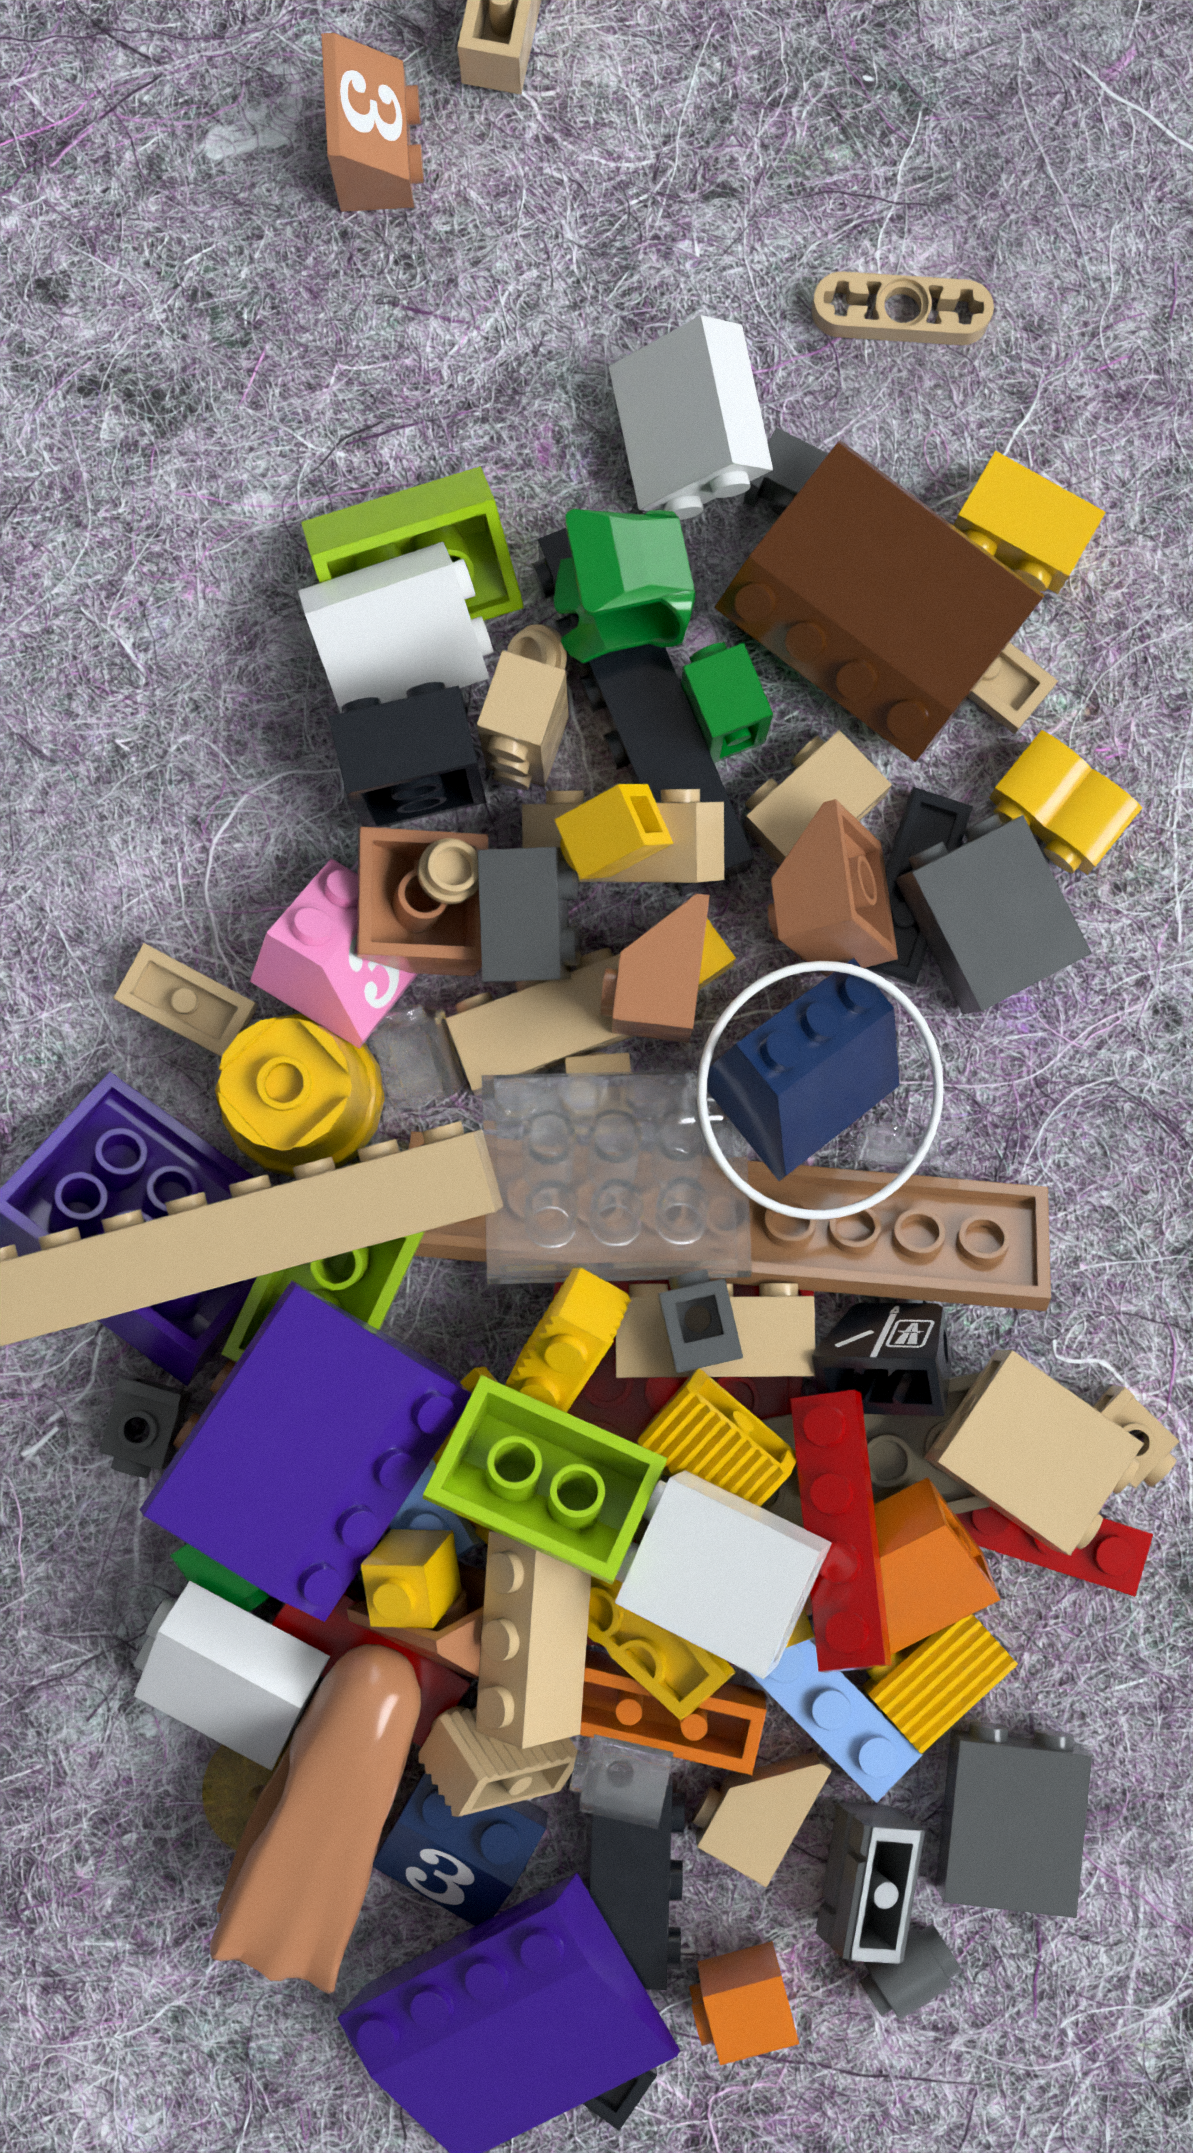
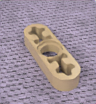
[811,271,994,345]

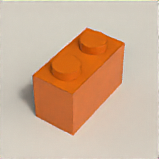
[689,1941,800,2065]

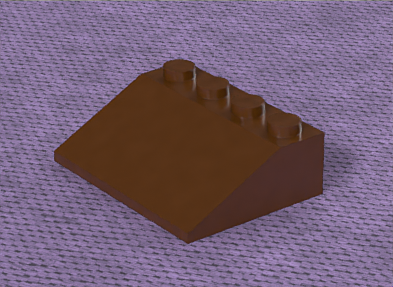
[714,440,1045,762]

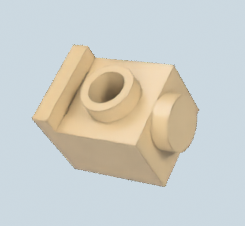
[1092,1385,1180,1489]

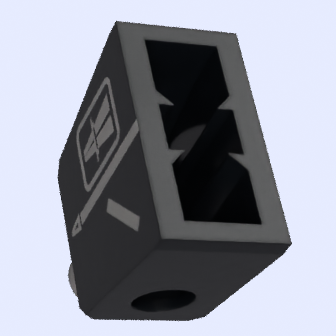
[812,1298,951,1416]

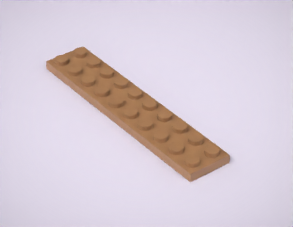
[409,1131,1051,1311]

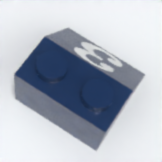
[372,1768,548,1926]

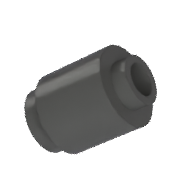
[859,1924,962,2021]

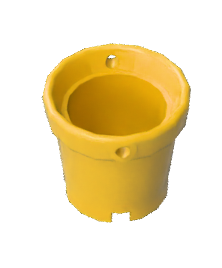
[215,1013,385,1178]

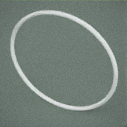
[697,961,944,1220]

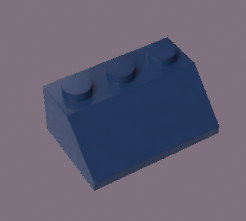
[707,958,900,1181]

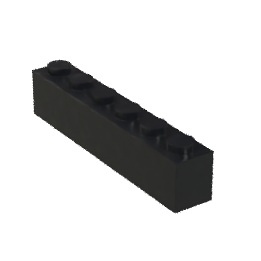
[531,511,754,897]

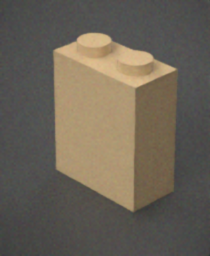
[924,1350,1144,1555]

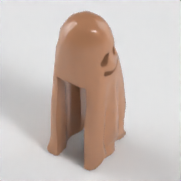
[210,1644,421,1994]

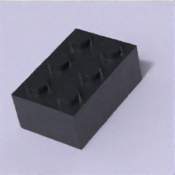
[328,682,487,828]

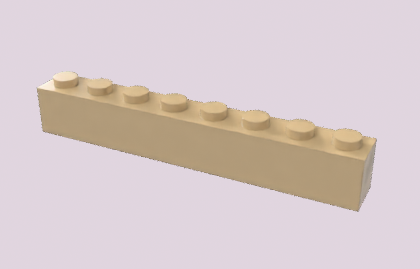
[0,1121,503,1347]

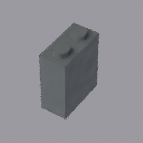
[895,813,1092,1014]
[935,1721,1092,1918]

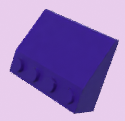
[0,1071,257,1386]
[139,1280,472,1622]
[337,1873,681,2153]

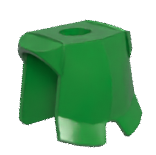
[554,509,696,663]

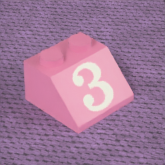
[250,858,418,1049]

